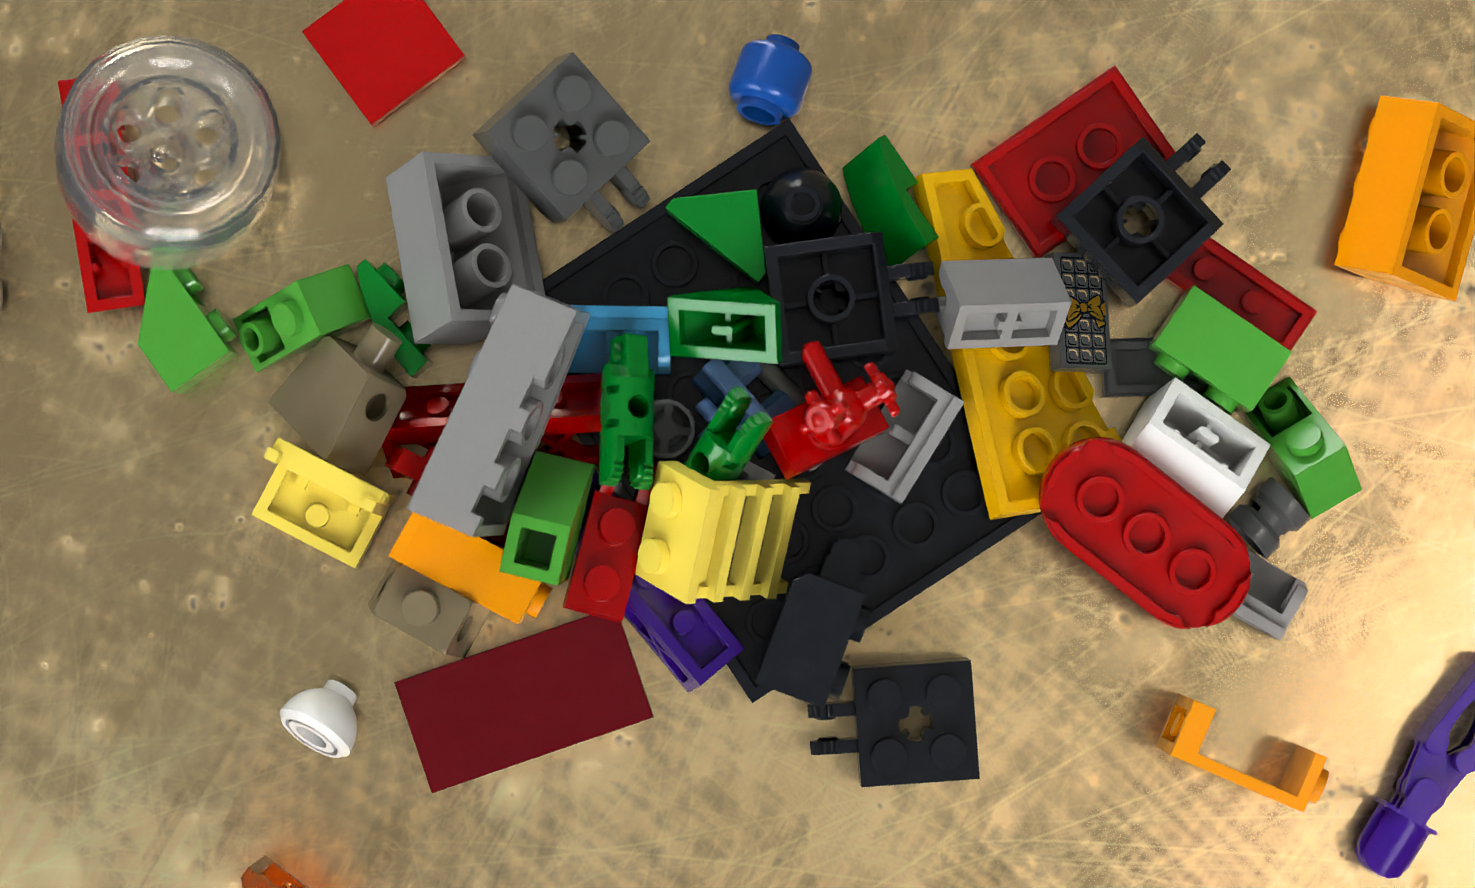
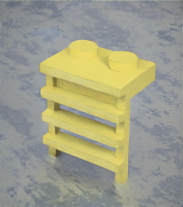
[251,437,395,569]
[635,461,811,604]

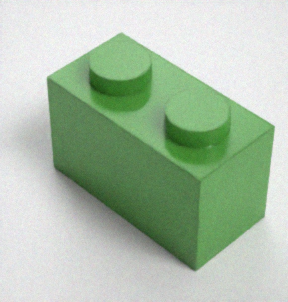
[1147,285,1292,415]

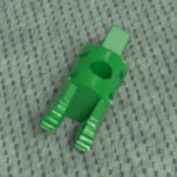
[599,333,655,490]
[684,385,773,481]

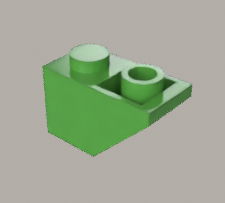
[138,255,238,394]
[232,264,371,372]
[1242,376,1362,519]
[499,451,596,586]

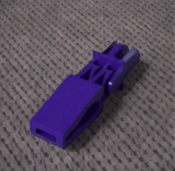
[1355,660,1475,879]

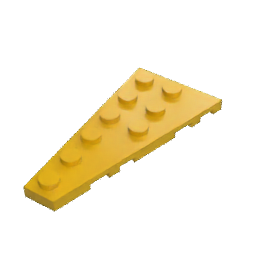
[913,169,1122,520]

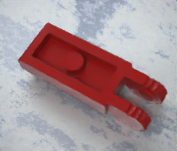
[563,460,658,623]

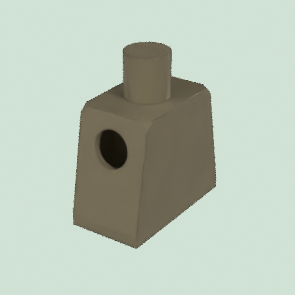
[268,323,406,476]
[368,559,491,658]

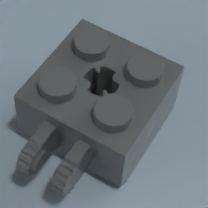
[472,52,650,233]

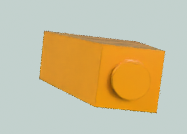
[388,512,553,624]

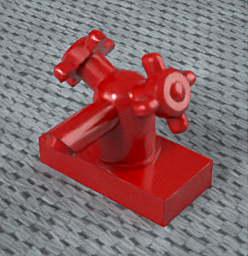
[763,341,900,480]

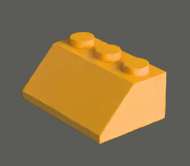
[1334,95,1475,302]

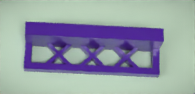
[574,469,745,693]

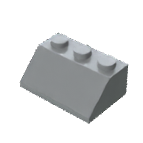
[385,151,545,345]

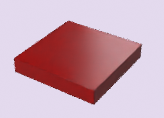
[302,0,466,127]

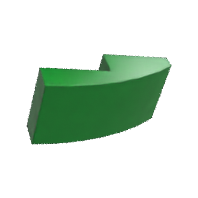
[843,135,939,266]
[356,259,433,379]

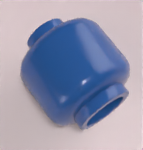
[728,34,812,126]

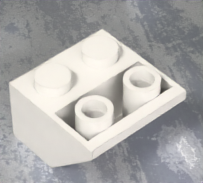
[1122,377,1271,518]

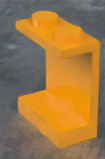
[1156,694,1329,813]

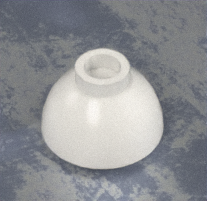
[279,680,357,758]

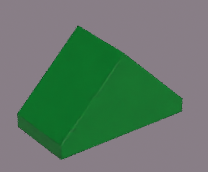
[665,189,766,286]
[667,286,782,364]

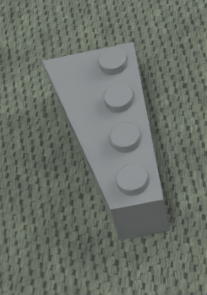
[407,284,591,537]

